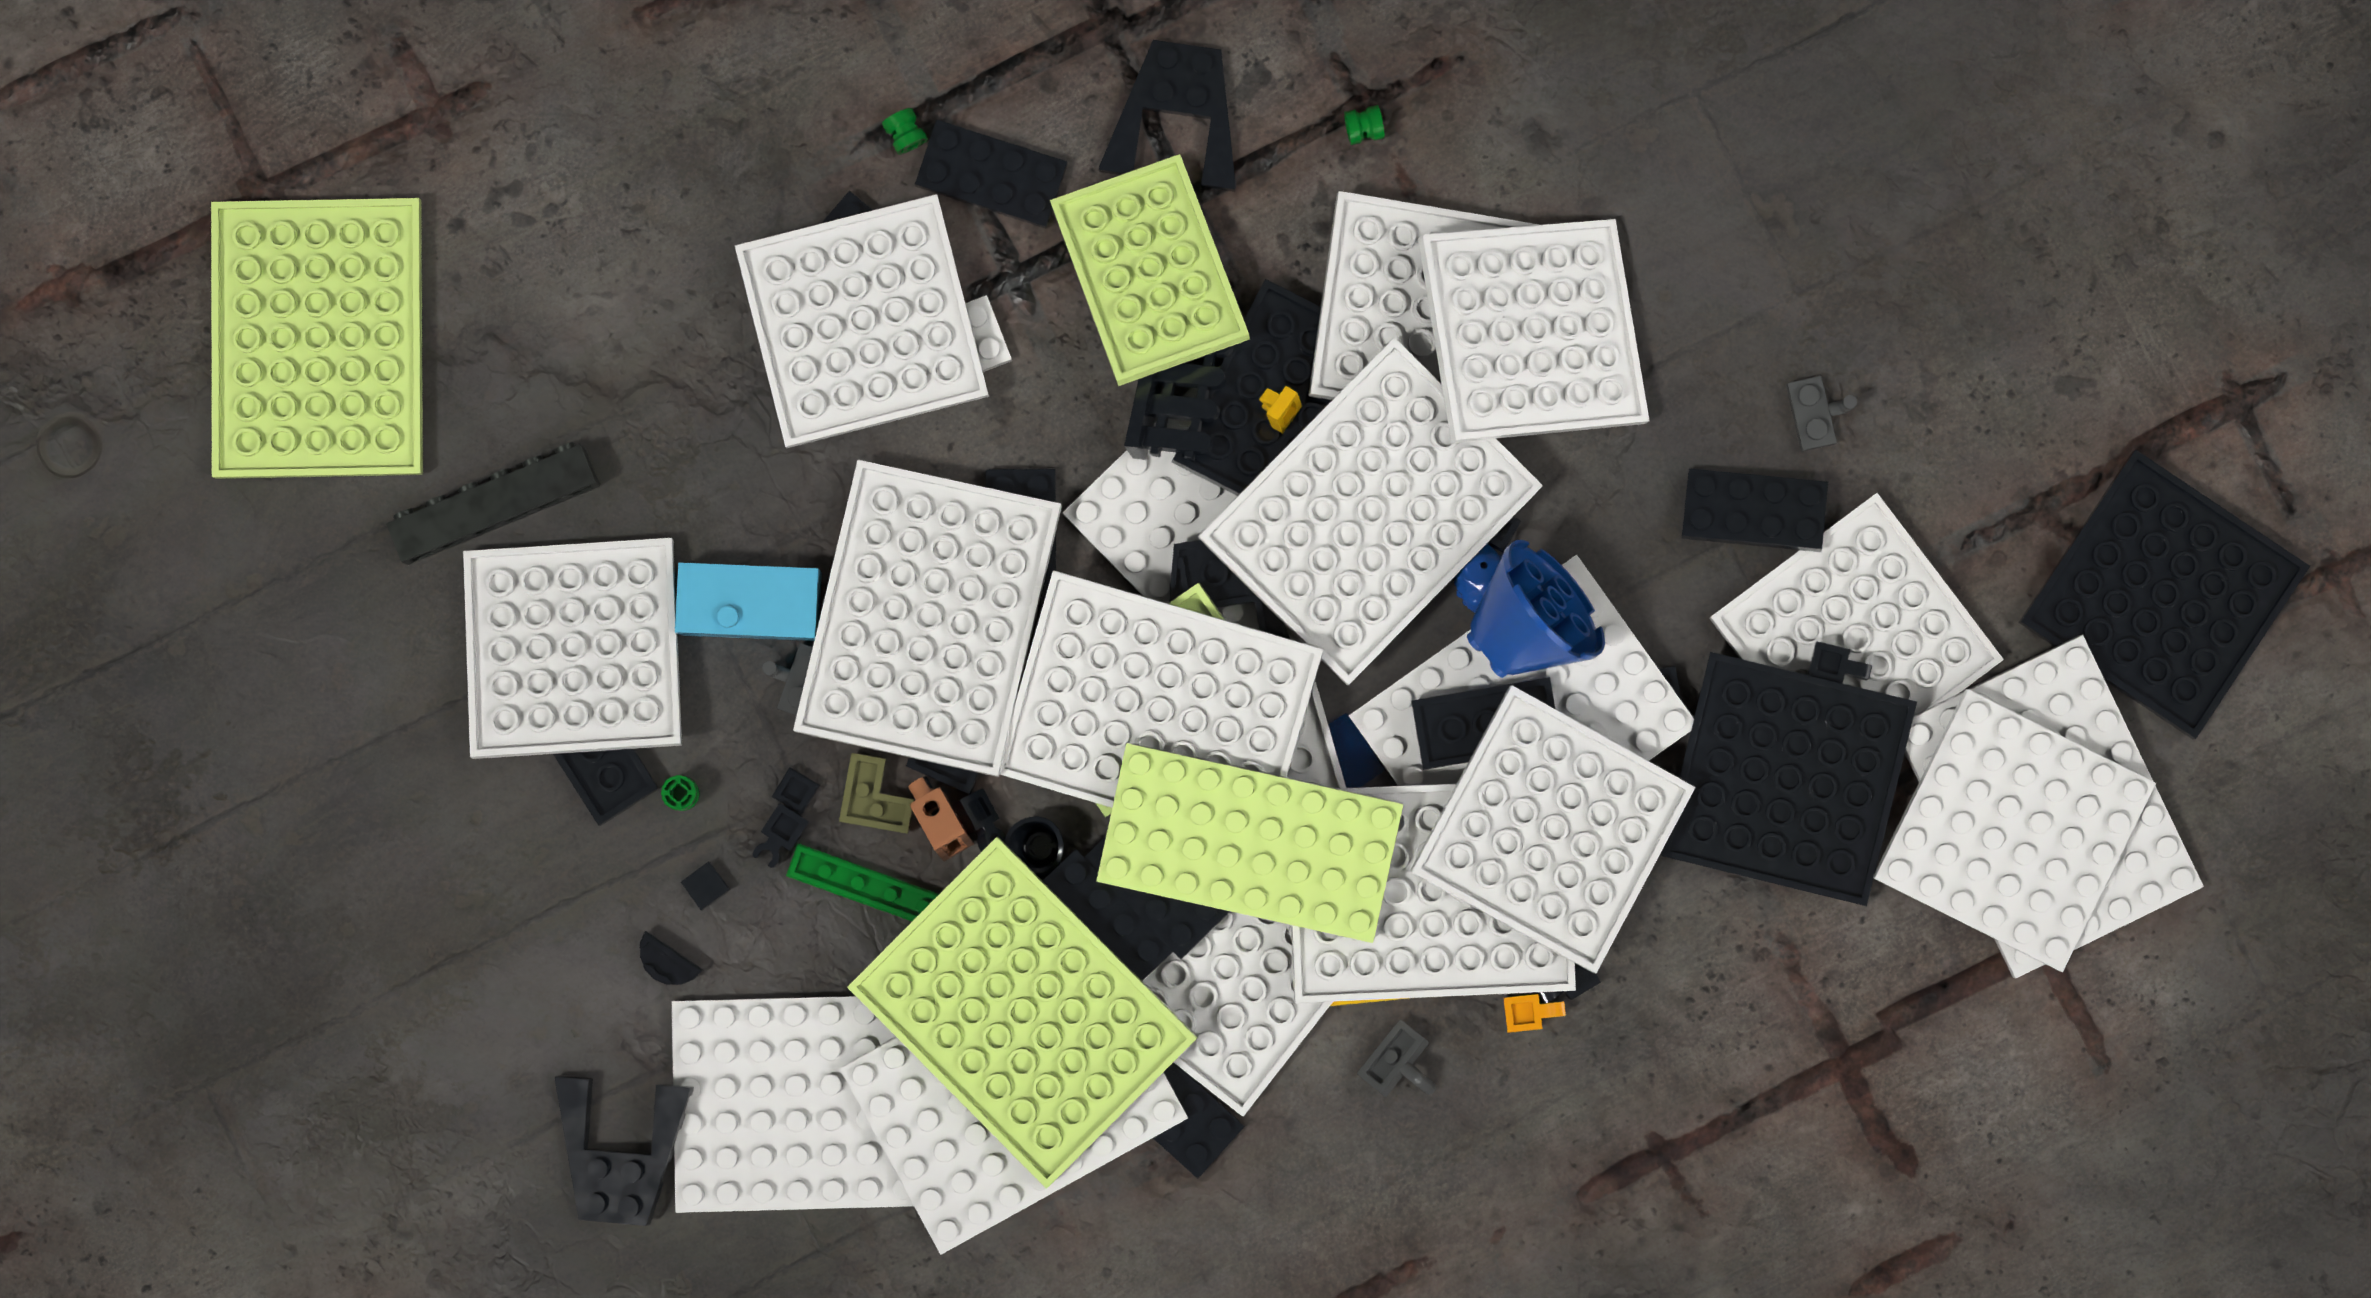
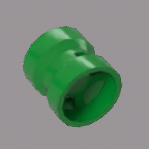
[1344,105,1385,145]
[882,108,928,155]
[661,775,700,811]

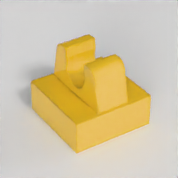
[1259,386,1302,434]

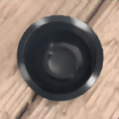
[1005,816,1064,878]

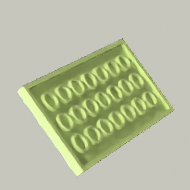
[1096,743,1404,943]

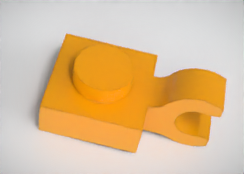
[1503,994,1566,1033]

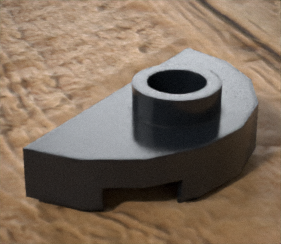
[639,931,704,985]

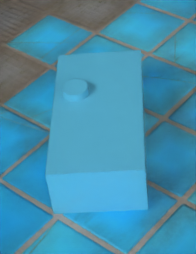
[675,563,822,641]

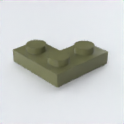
[839,753,915,834]

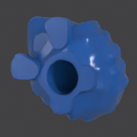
[1454,544,1501,613]

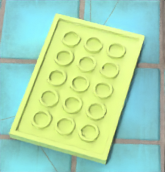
[1050,154,1250,386]

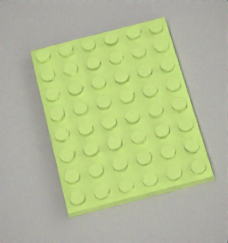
[211,198,423,479]
[847,837,1198,1189]

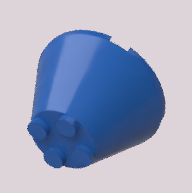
[1467,540,1605,678]

